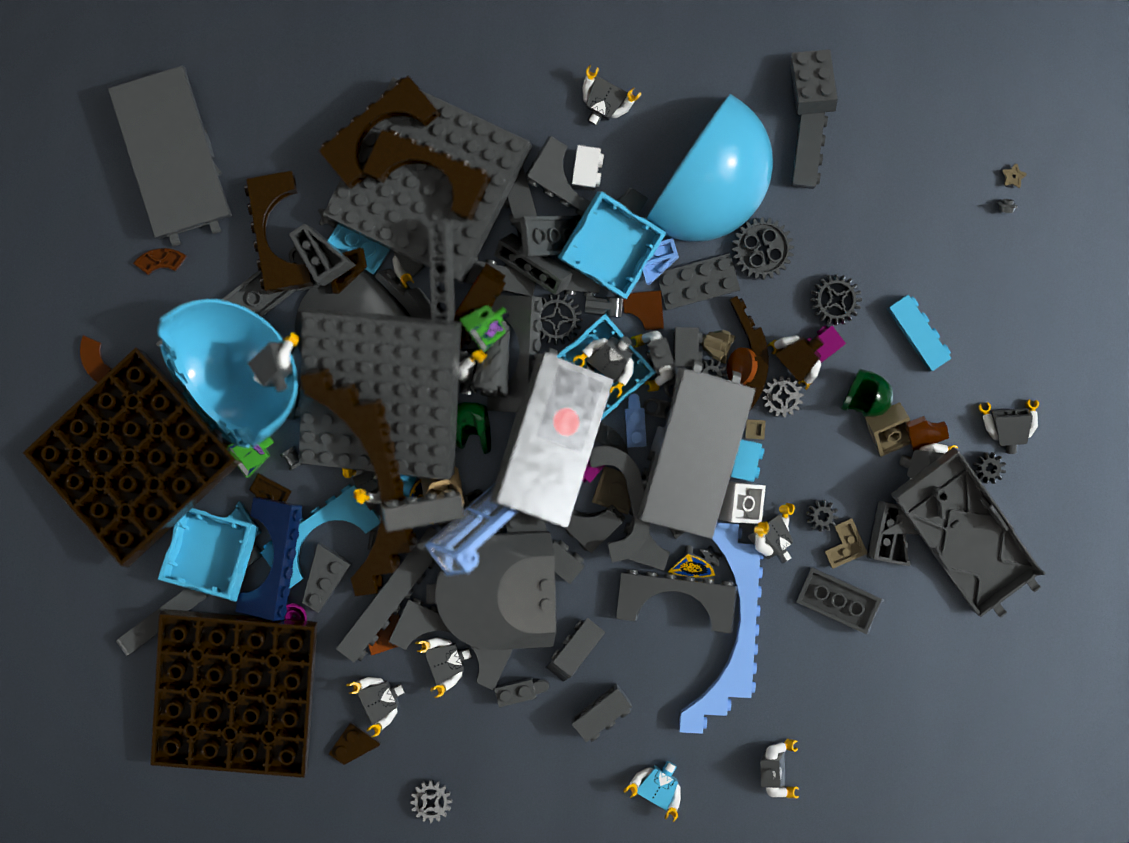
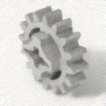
[762,376,804,417]
[410,780,452,823]

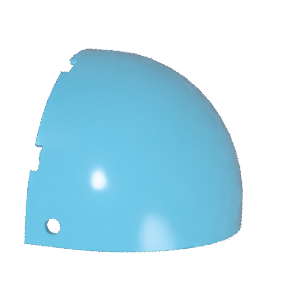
[646,94,773,242]
[158,299,298,448]

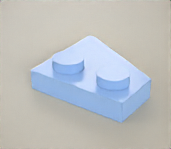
[643,238,679,285]

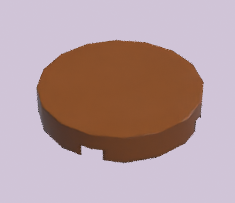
[727,347,758,386]

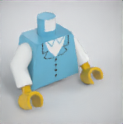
[623,761,681,822]

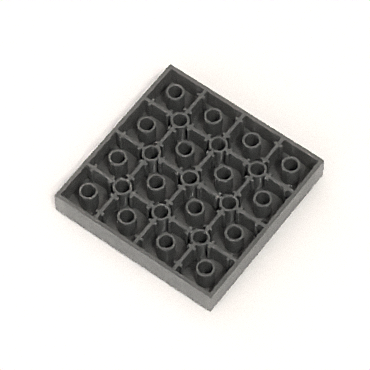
[323,77,532,284]
[299,308,461,480]

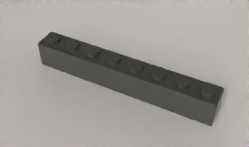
[336,526,438,663]

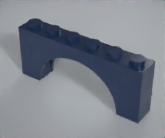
[235,497,302,621]

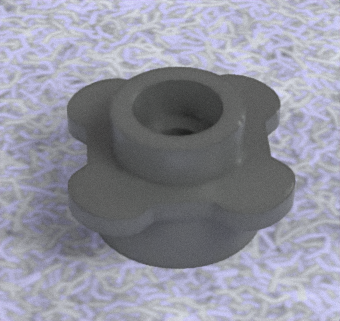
[997,199,1018,213]

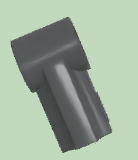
[585,296,623,317]

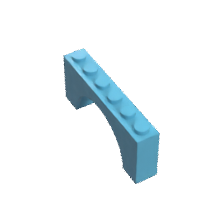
[260,484,380,588]

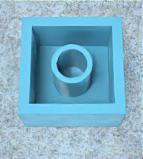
[730,439,764,482]

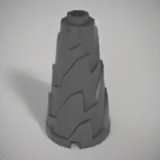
[469,321,510,398]

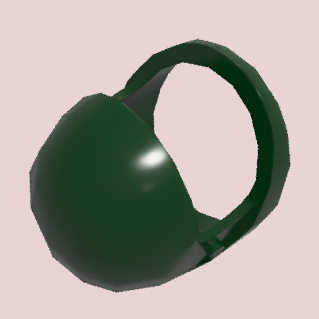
[841,369,893,417]
[456,402,491,454]

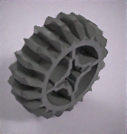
[810,274,862,326]
[540,293,583,345]

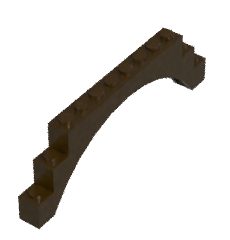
[300,367,417,596]

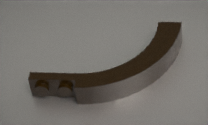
[729,296,769,412]

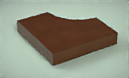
[623,291,664,330]
[906,416,949,452]

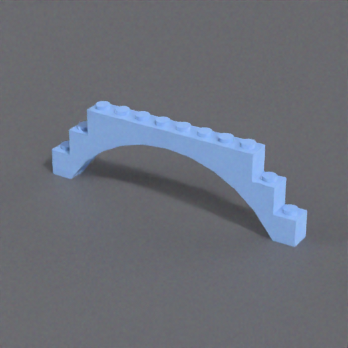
[679,522,764,734]

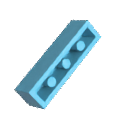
[887,295,951,372]

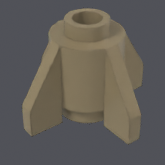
[701,330,736,364]

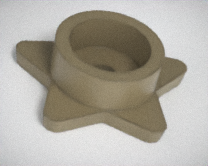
[1002,164,1027,188]

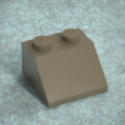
[865,402,910,457]

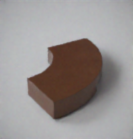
[133,248,187,275]
[80,335,112,383]

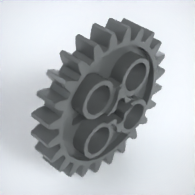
[731,217,794,280]

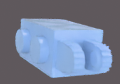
[624,393,647,448]

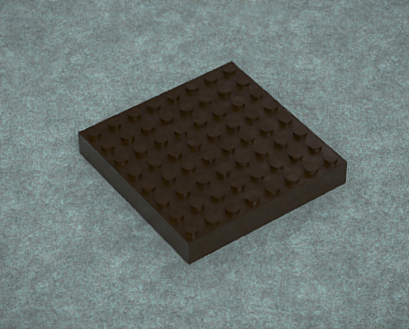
[23,347,242,567]
[150,609,318,778]

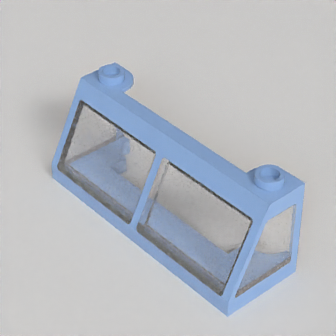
[425,482,517,576]

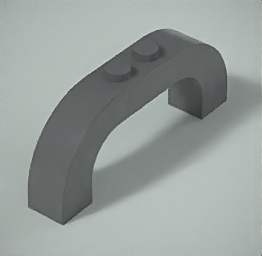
[589,446,650,563]

